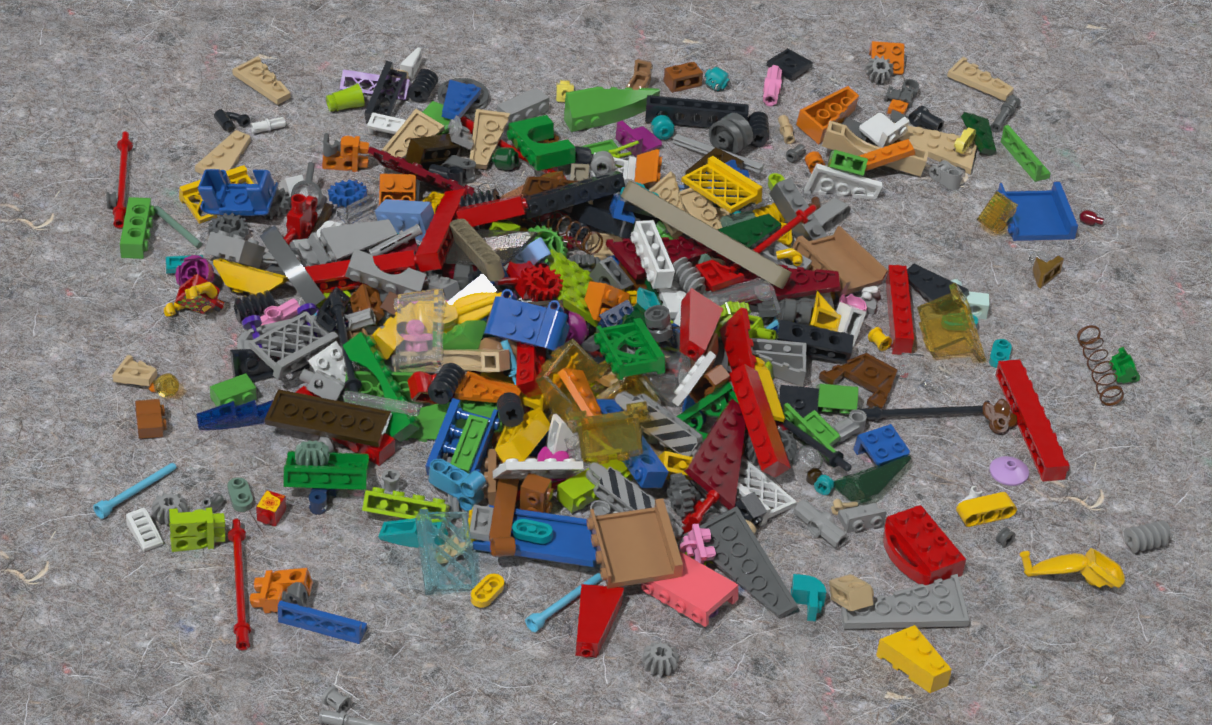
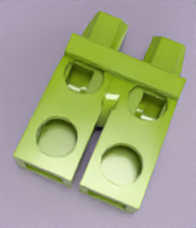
[169,507,225,552]

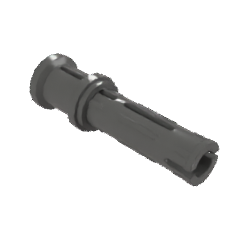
[990,95,1021,133]

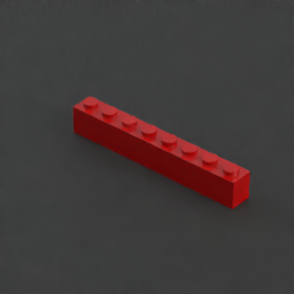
[414,189,467,272]
[995,359,1070,482]

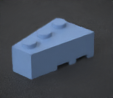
[375,199,434,241]

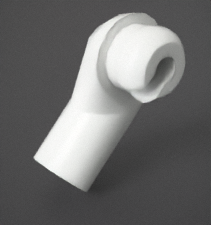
[861,286,880,300]

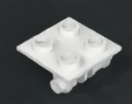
[308,341,355,387]

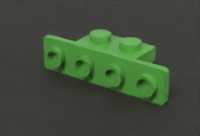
[784,403,840,461]

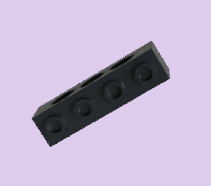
[775,320,854,364]

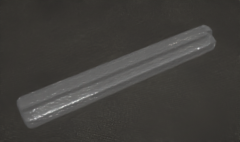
[343,390,421,416]

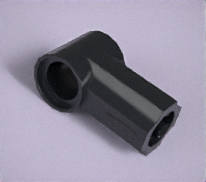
[908,106,944,132]
[429,164,463,186]

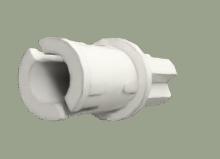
[250,117,286,134]

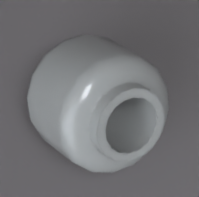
[591,151,614,175]

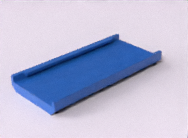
[473,505,597,567]

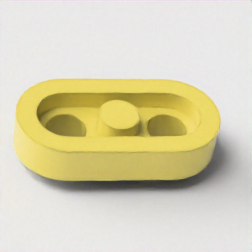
[954,127,976,154]

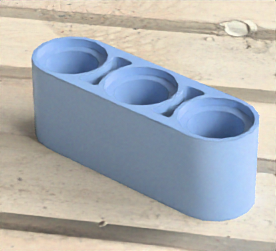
[520,237,551,266]

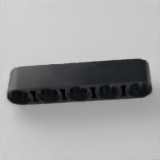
[570,202,636,239]

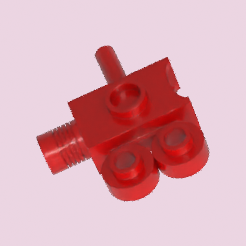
[284,194,318,245]
[494,261,550,307]

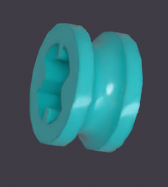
[814,475,834,495]

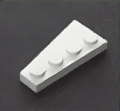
[672,351,716,406]

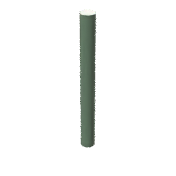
[155,206,202,248]

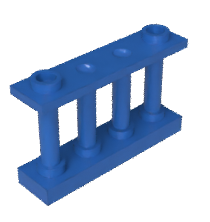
[425,398,501,476]

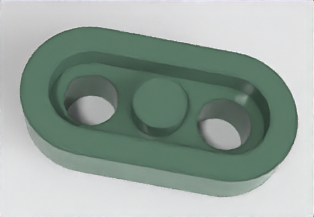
[227,478,253,512]

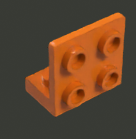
[869,41,904,75]

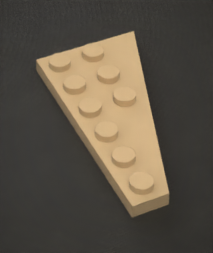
[894,126,977,174]

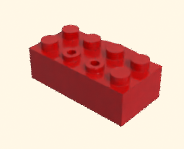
[883,505,966,586]

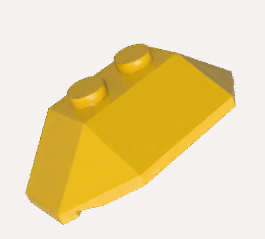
[213,258,289,296]

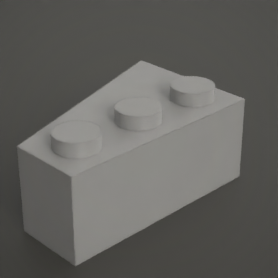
[750,338,806,387]

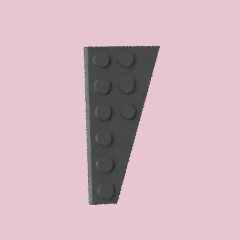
[683,506,798,618]

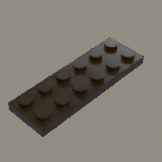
[264,389,392,447]

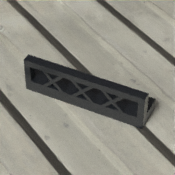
[364,61,407,124]

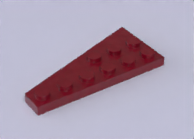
[367,146,479,196]
[605,236,719,280]
[725,259,841,305]
[684,398,746,510]

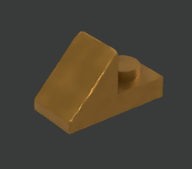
[1033,256,1064,289]

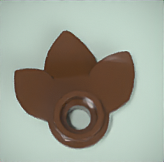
[983,399,1017,434]

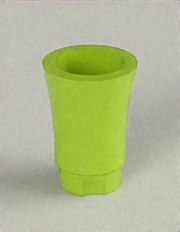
[325,83,365,112]

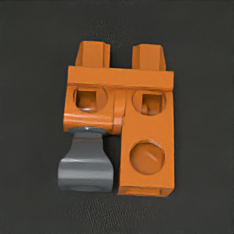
[322,133,369,172]
[250,568,313,613]

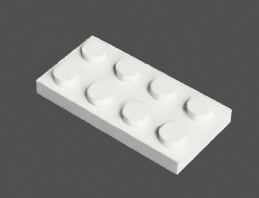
[492,458,584,479]

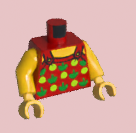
[163,274,224,317]

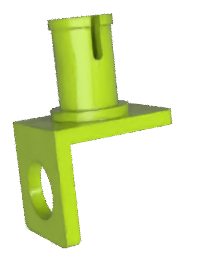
[748,315,776,340]

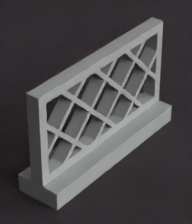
[248,311,338,380]

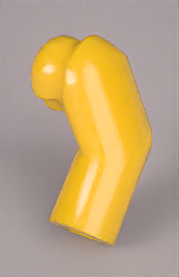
[776,248,803,266]

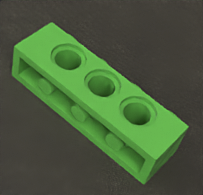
[120,197,155,259]

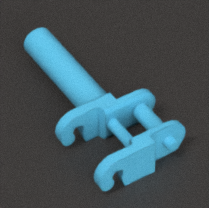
[500,339,517,385]

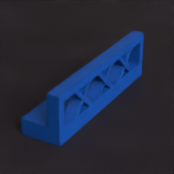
[609,193,635,223]
[278,600,367,644]

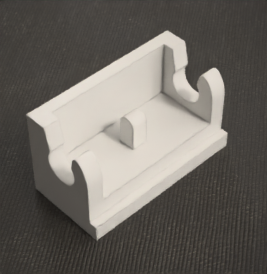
[367,113,406,134]

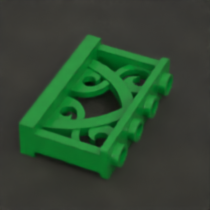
[594,318,665,380]
[676,381,748,444]
[283,451,369,490]

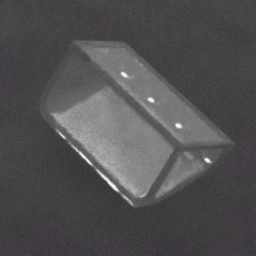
[642,327,691,408]

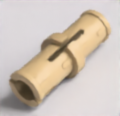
[778,115,795,144]

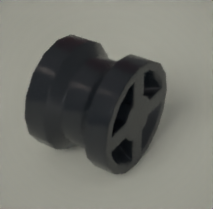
[569,222,587,243]

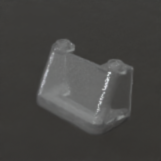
[392,289,447,373]

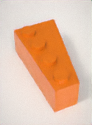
[796,86,859,144]

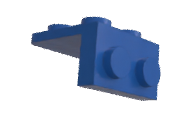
[853,424,910,465]

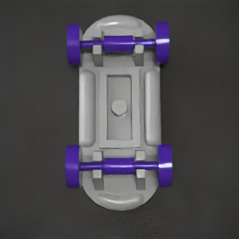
[237,303,323,349]

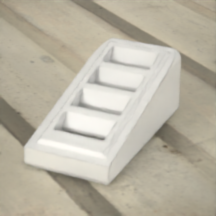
[400,47,421,80]
[126,508,163,552]

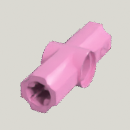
[763,65,782,107]
[260,298,300,325]

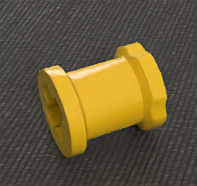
[868,327,892,351]

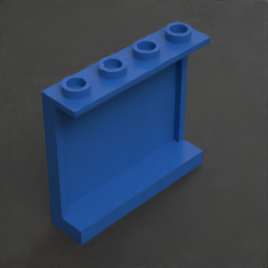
[995,182,1078,241]

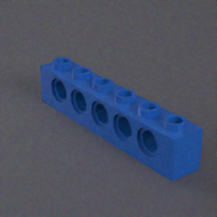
[594,399,669,488]

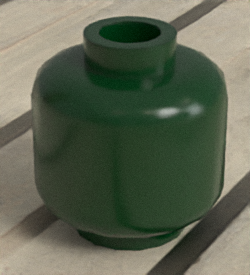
[492,147,519,170]

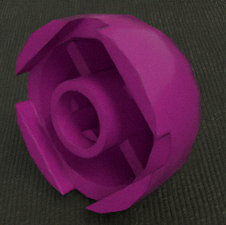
[175,255,215,286]
[564,310,589,349]

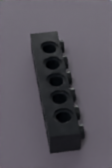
[645,95,749,128]
[520,171,625,219]

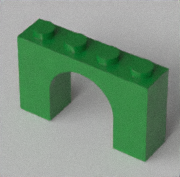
[507,115,575,171]

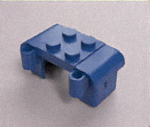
[198,169,279,216]
[484,289,570,353]

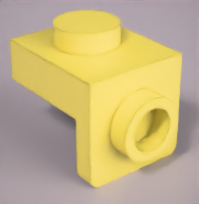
[556,80,574,102]

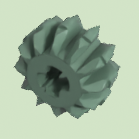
[295,440,330,466]

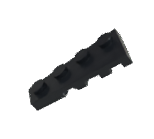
[907,263,969,315]

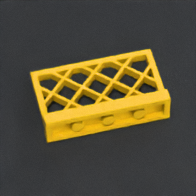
[681,156,763,213]
[179,165,254,224]

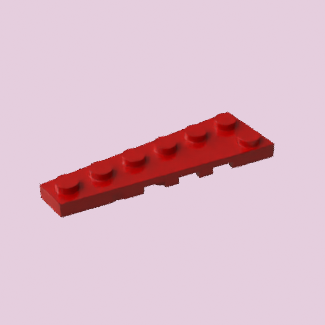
[719,307,759,374]

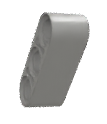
[813,198,851,233]

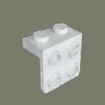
[859,113,909,147]

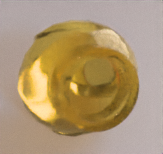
[149,373,179,397]

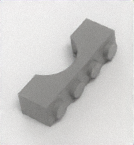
[345,249,426,300]

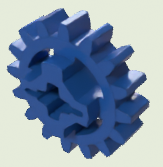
[328,179,367,208]

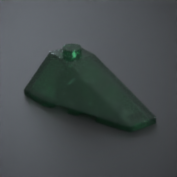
[833,455,911,503]

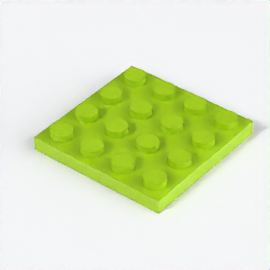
[548,249,599,327]

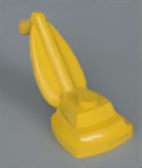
[414,292,510,340]
[1020,548,1125,588]

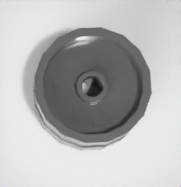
[709,113,753,154]

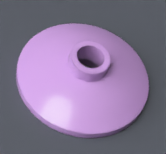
[989,456,1029,486]

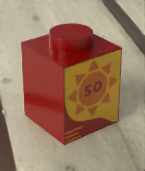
[256,490,286,527]

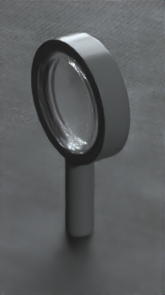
[291,162,322,208]

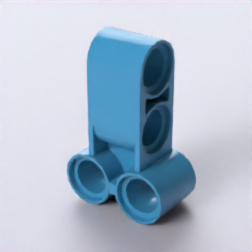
[428,459,486,511]

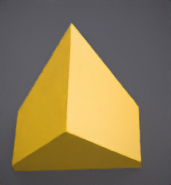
[809,291,841,332]

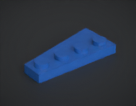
[442,80,481,120]

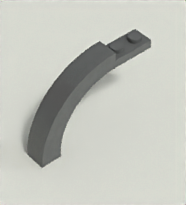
[260,225,325,305]

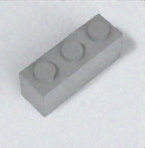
[497,88,549,129]

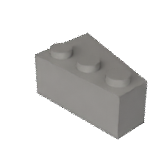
[204,230,265,269]

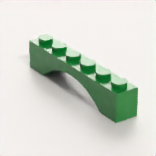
[343,332,420,442]

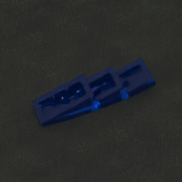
[196,400,273,430]

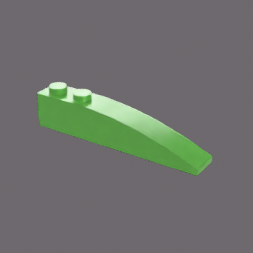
[564,87,660,132]
[385,400,502,442]

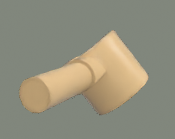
[831,499,858,515]

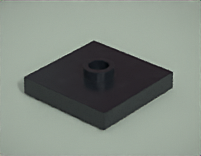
[766,48,813,80]
[779,385,819,423]

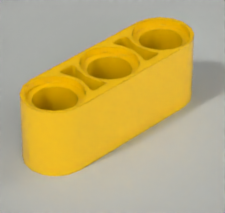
[956,492,1017,527]

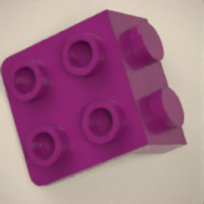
[615,120,662,157]

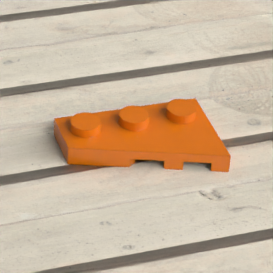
[558,368,603,422]
[454,371,523,403]

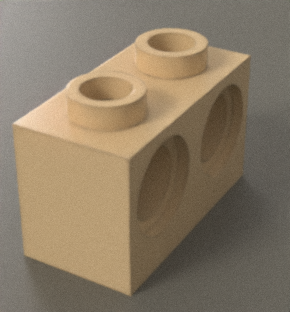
[829,574,874,611]

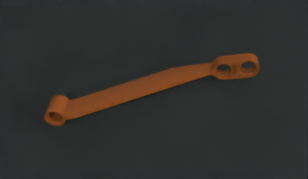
[489,431,519,557]

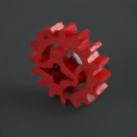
[521,264,563,301]

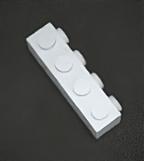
[631,220,675,289]

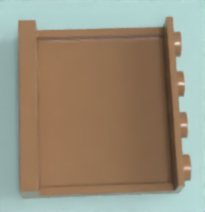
[792,226,888,297]
[586,498,683,589]

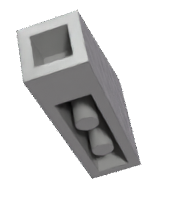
[319,219,397,263]

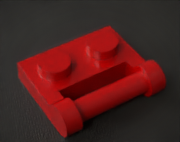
[681,490,720,535]

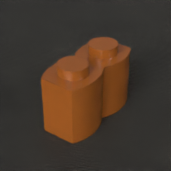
[689,365,730,403]
[135,399,167,439]

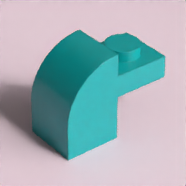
[791,574,827,621]

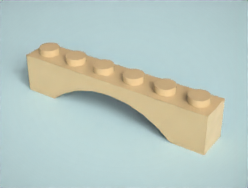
[822,121,929,177]
[393,349,510,372]

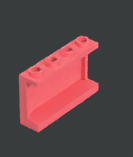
[641,551,738,627]

